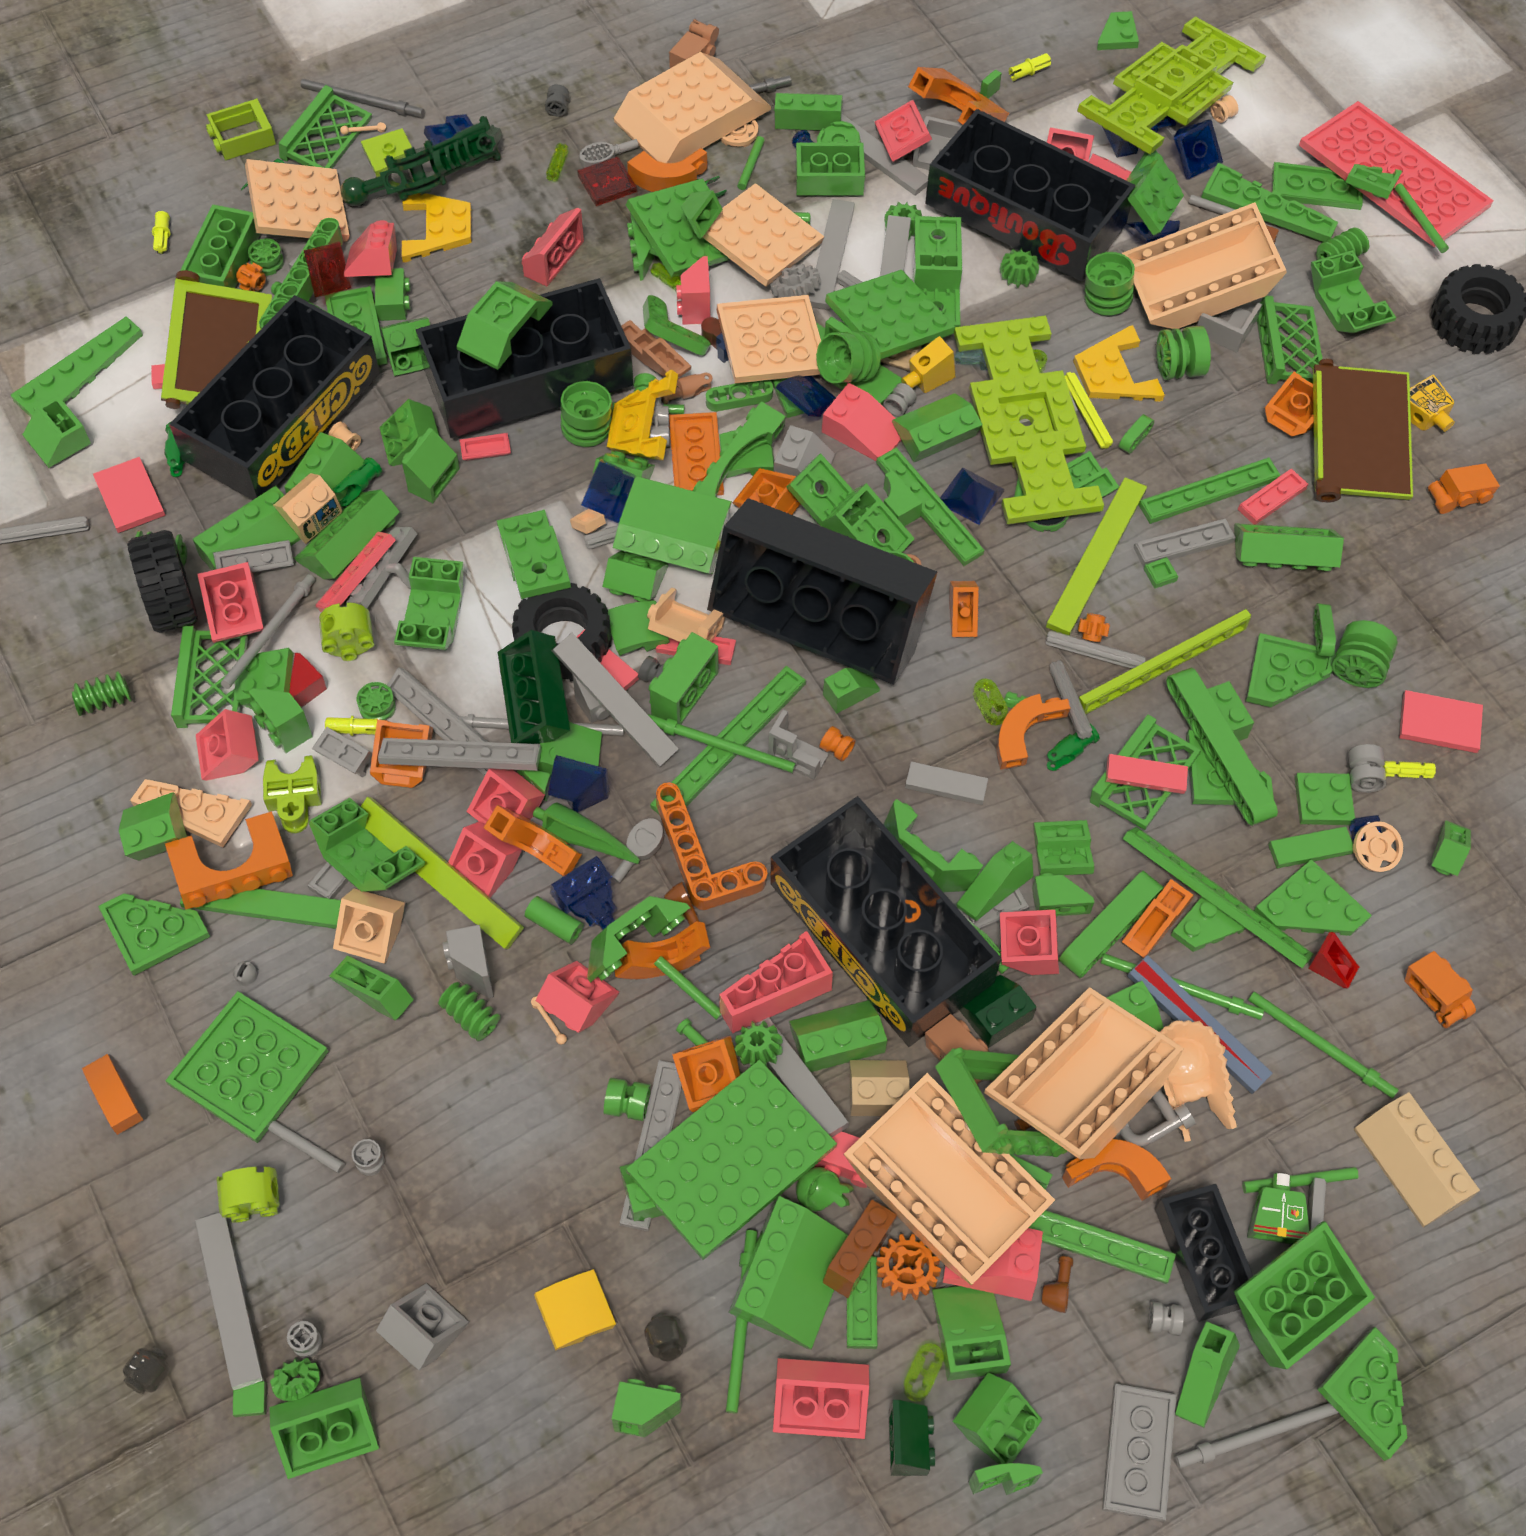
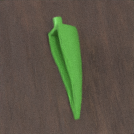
[533,802,640,864]

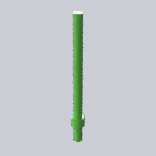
[648,714,796,773]
[1101,953,1264,1020]
[1248,991,1399,1099]
[726,1230,758,1413]

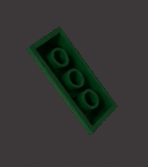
[497,630,570,744]

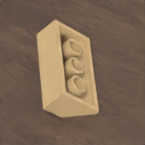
[1354,1092,1480,1228]

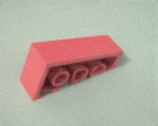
[719,931,833,1034]

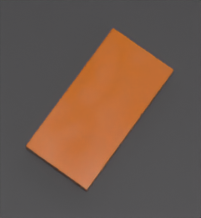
[669,412,724,495]

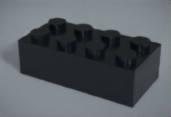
[1155,1184,1253,1322]

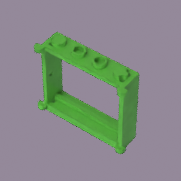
[935,1048,1067,1157]

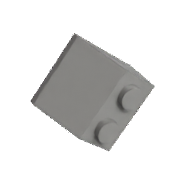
[774,425,835,493]
[443,925,494,998]
[376,1283,469,1370]

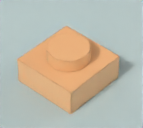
[570,509,606,534]

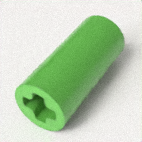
[524,896,584,944]

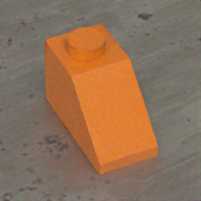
[949,581,979,637]

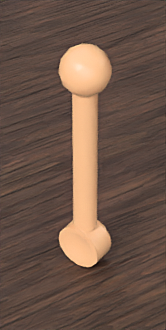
[340,122,386,135]
[531,996,567,1045]

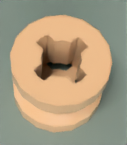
[1210,95,1238,123]

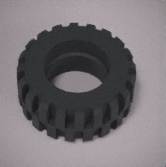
[1431,264,1526,354]
[127,530,198,633]
[512,583,612,682]

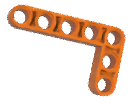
[656,782,768,910]

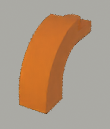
[627,148,707,192]
[997,694,1070,770]
[483,805,582,878]
[615,921,710,979]
[1062,1139,1171,1201]

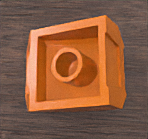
[1265,372,1314,436]
[732,468,801,515]
[370,719,433,788]
[672,1036,740,1113]

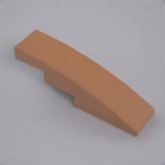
[621,320,691,378]

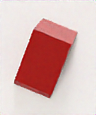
[289,653,327,708]
[1308,932,1359,988]

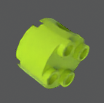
[319,603,374,661]
[216,1167,280,1223]

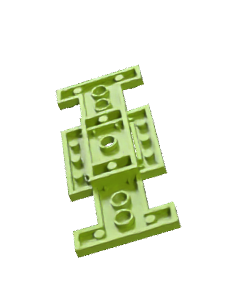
[1077,16,1266,154]
[954,315,1104,524]

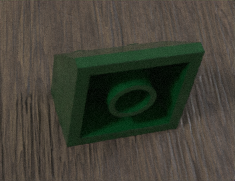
[959,975,1037,1048]
[888,1400,935,1476]

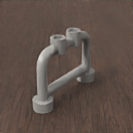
[1115,1090,1196,1147]

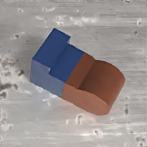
[701,317,729,363]

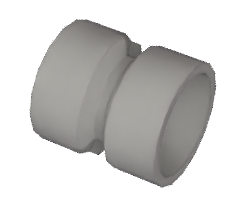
[1349,744,1387,793]

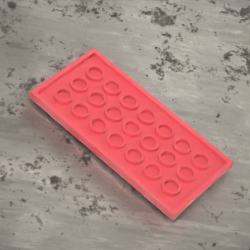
[1299,101,1494,247]

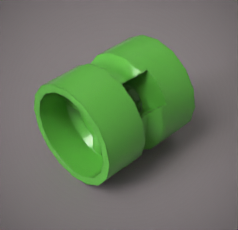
[603,1078,651,1121]

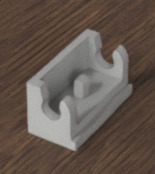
[312,727,372,777]

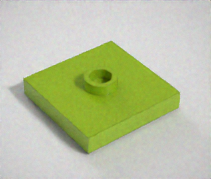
[361,128,412,177]

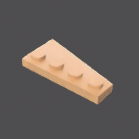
[130,779,252,848]

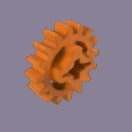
[876,1234,941,1300]

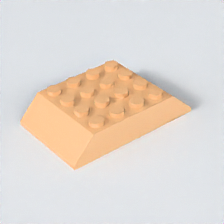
[614,52,771,163]
[1122,202,1287,329]
[984,987,1184,1159]
[844,1073,1055,1285]

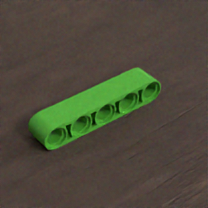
[1059,871,1164,978]

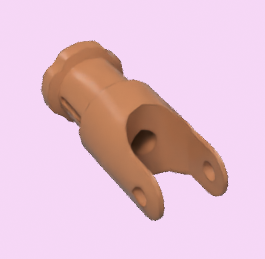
[661,372,713,404]

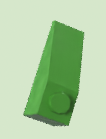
[957,841,1034,921]
[329,955,414,1021]

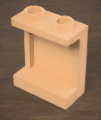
[647,588,725,642]

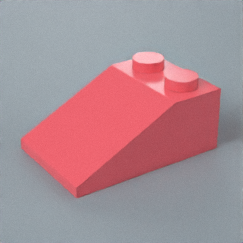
[822,383,902,461]
[197,562,264,643]
[943,1228,1043,1301]

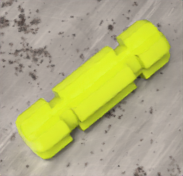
[1383,761,1436,778]

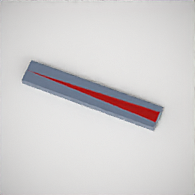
[1127,955,1273,1094]

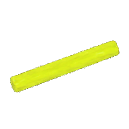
[1065,372,1113,449]

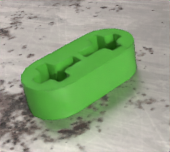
[1119,414,1155,454]

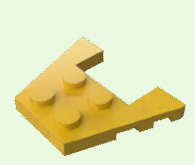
[402,193,472,262]
[1073,325,1165,402]
[607,370,678,461]

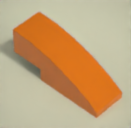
[1122,879,1193,958]
[82,1054,143,1135]

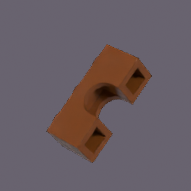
[823,1200,897,1298]

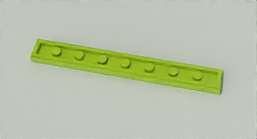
[1046,477,1147,636]
[1079,609,1251,714]
[360,797,524,949]

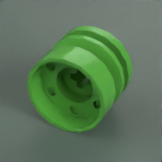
[1085,252,1135,315]
[1156,326,1211,380]
[816,331,881,383]
[561,381,612,447]
[1332,620,1398,688]

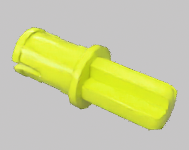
[1008,53,1051,81]
[152,211,171,254]
[325,715,378,736]

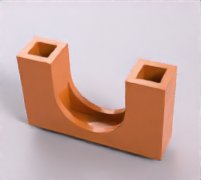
[908,67,1009,125]
[165,811,293,910]

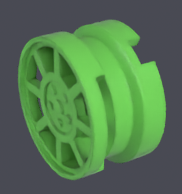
[248,238,284,276]
[356,682,396,720]

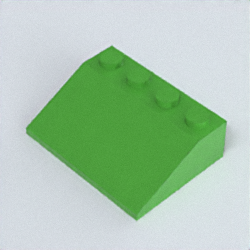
[613,476,732,574]
[728,1196,848,1350]
[1234,1221,1375,1370]

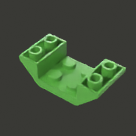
[1311,250,1396,333]
[457,281,553,370]
[394,557,464,650]
[309,798,425,892]
[883,799,983,892]
[587,896,690,983]

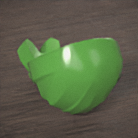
[796,1167,854,1212]

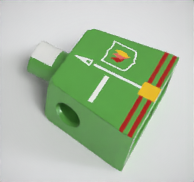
[1247,1173,1310,1245]

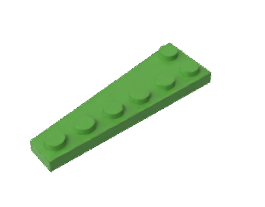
[1201,163,1338,242]
[11,316,143,417]

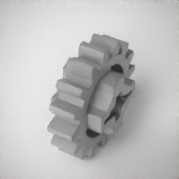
[770,264,821,298]

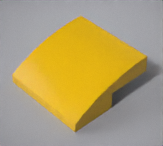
[534,1269,616,1350]

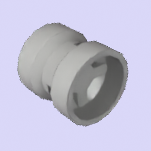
[884,383,916,417]
[351,1139,385,1176]
[1148,1301,1184,1336]
[287,1321,322,1358]

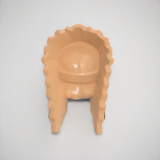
[1160,1020,1237,1142]

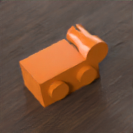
[1428,463,1500,514]
[1404,951,1476,1028]

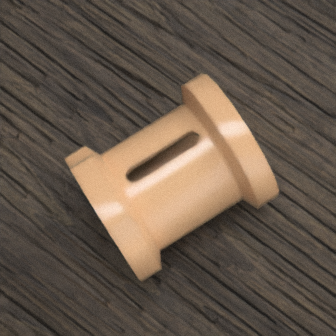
[328,422,361,451]

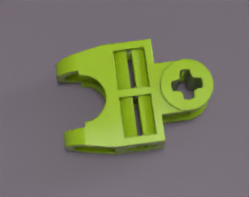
[263,755,322,833]

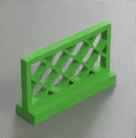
[279,85,372,169]
[1257,295,1323,384]
[171,626,248,728]
[1090,715,1201,830]

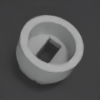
[234,961,258,986]

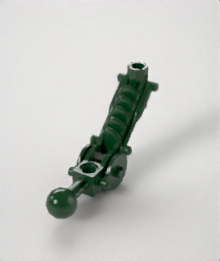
[340,116,503,206]

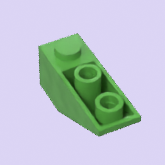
[627,213,655,281]
[1175,1321,1240,1428]

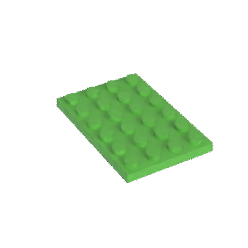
[626,1059,837,1260]

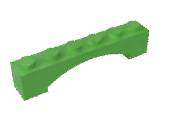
[693,401,786,497]

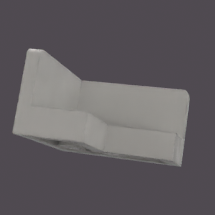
[913,116,963,170]
[1197,303,1262,353]
[768,709,828,780]

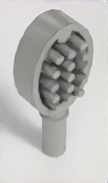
[579,139,639,169]
[611,818,664,883]

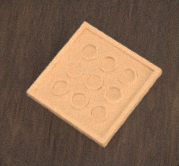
[245,159,350,242]
[703,183,824,287]
[716,295,821,383]

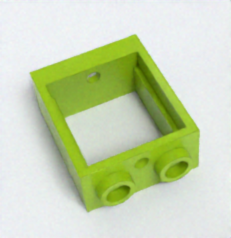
[205,99,276,160]

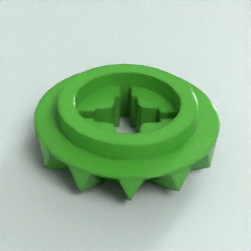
[270,1357,320,1401]

